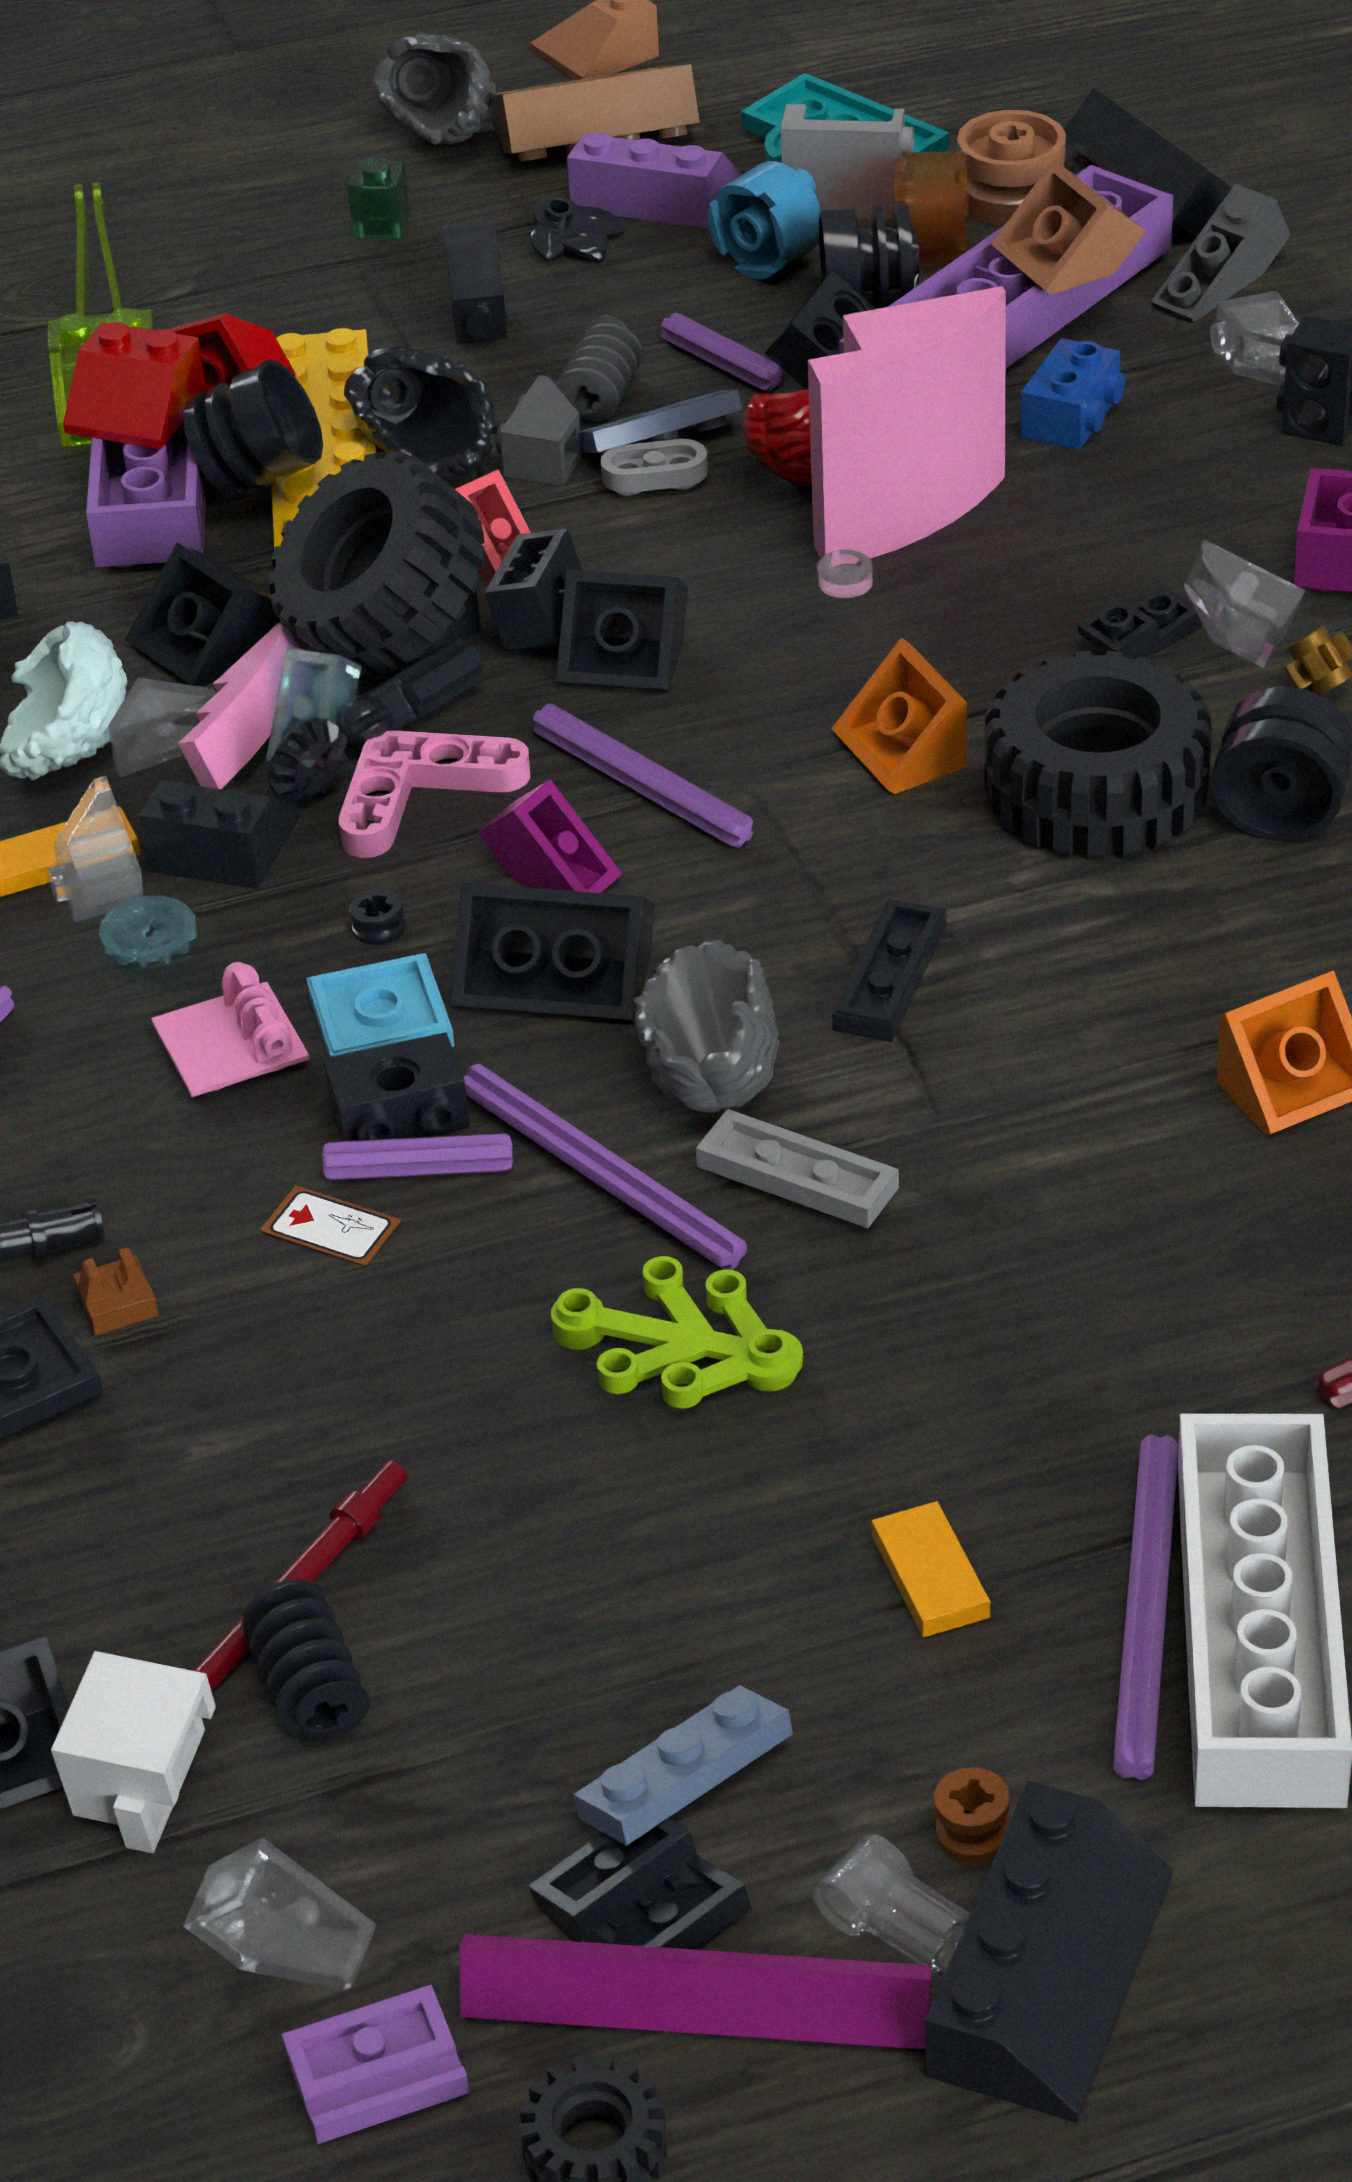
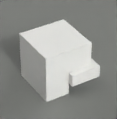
[51,1651,216,1854]

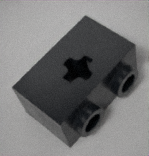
[484,528,583,651]

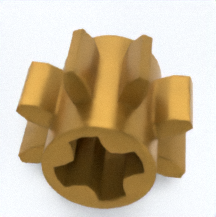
[1284,625,1352,695]

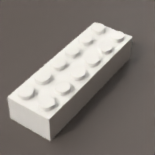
[1178,1414,1352,1808]

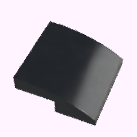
[528,1818,752,1950]

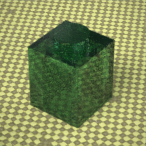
[347,157,410,239]

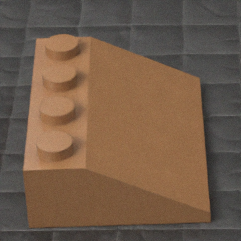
[488,64,700,161]

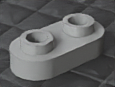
[601,439,708,496]

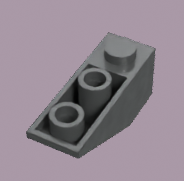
[1151,183,1291,323]

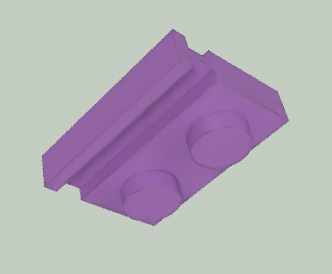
[281,1984,469,2144]

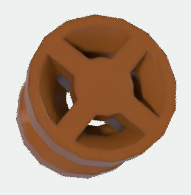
[934,1767,1010,1864]

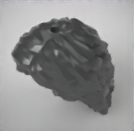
[372,33,496,145]
[633,940,780,1114]

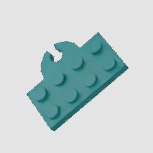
[741,73,950,172]

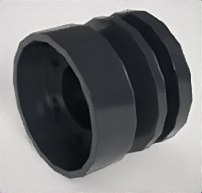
[819,203,919,309]
[183,359,324,501]

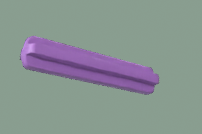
[661,312,783,393]
[322,1133,513,1181]

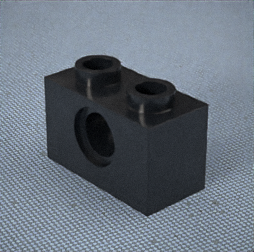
[323,1032,470,1141]

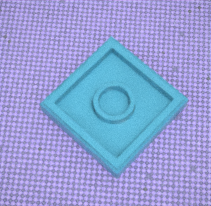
[306,953,454,1058]

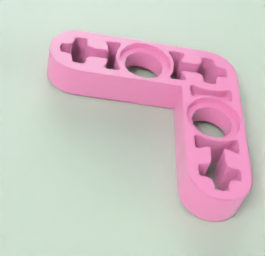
[339,731,530,858]

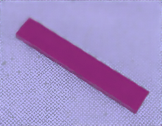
[459,1934,932,2049]

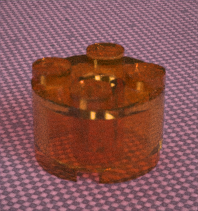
[894,151,969,255]

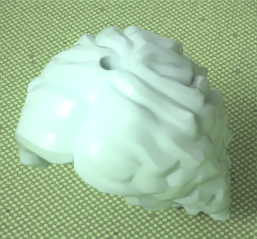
[0,621,127,780]

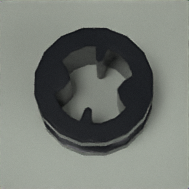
[348,890,406,945]

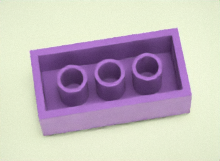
[86,421,207,568]

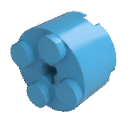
[707,161,820,279]

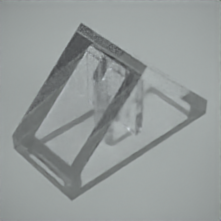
[108,678,217,778]

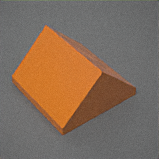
[831,638,967,794]
[1216,971,1352,1135]

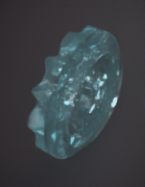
[99,896,197,969]

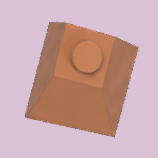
[530,0,659,80]

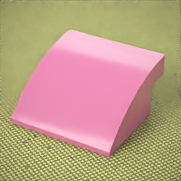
[808,286,1006,570]

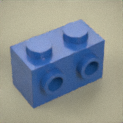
[1021,338,1126,450]

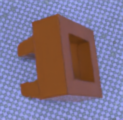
[73,1248,159,1336]

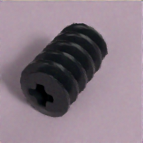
[241,1579,370,1741]

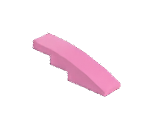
[178,623,310,789]

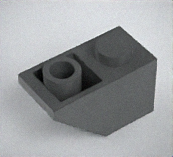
[496,375,582,486]

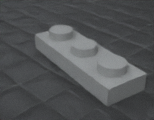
[696,1109,899,1228]

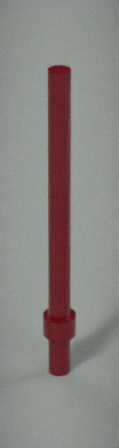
[192,1460,408,1692]

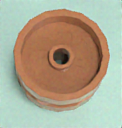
[957,110,1066,226]

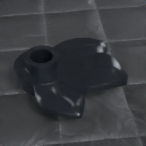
[530,196,624,263]

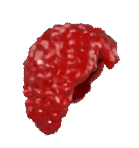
[743,389,812,487]

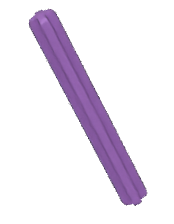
[532,703,754,848]

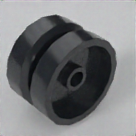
[1212,686,1352,842]

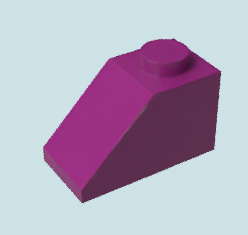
[477,779,622,893]

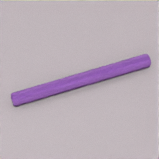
[464,1064,747,1270]
[1113,1434,1178,1780]

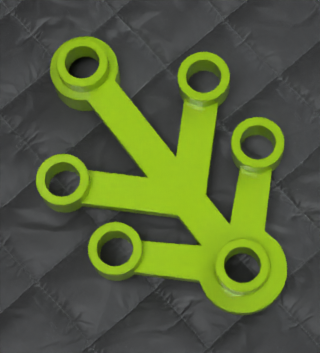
[551,1256,803,1408]

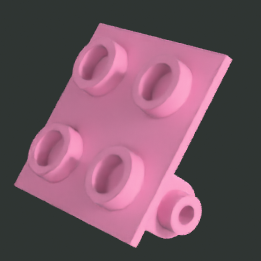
[151,962,310,1097]

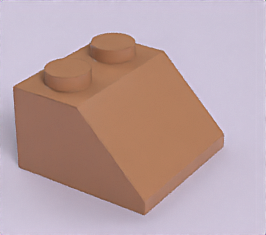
[991,160,1146,295]

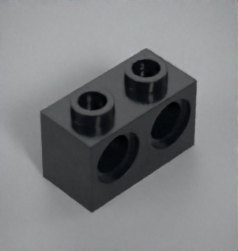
[765,271,876,390]
[1276,315,1352,446]

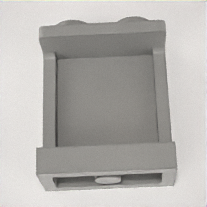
[781,104,914,220]

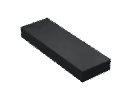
[832,899,947,1042]

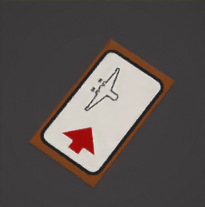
[259,1185,402,1266]

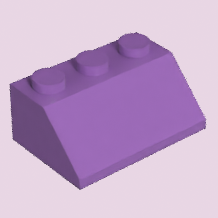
[567,132,741,229]

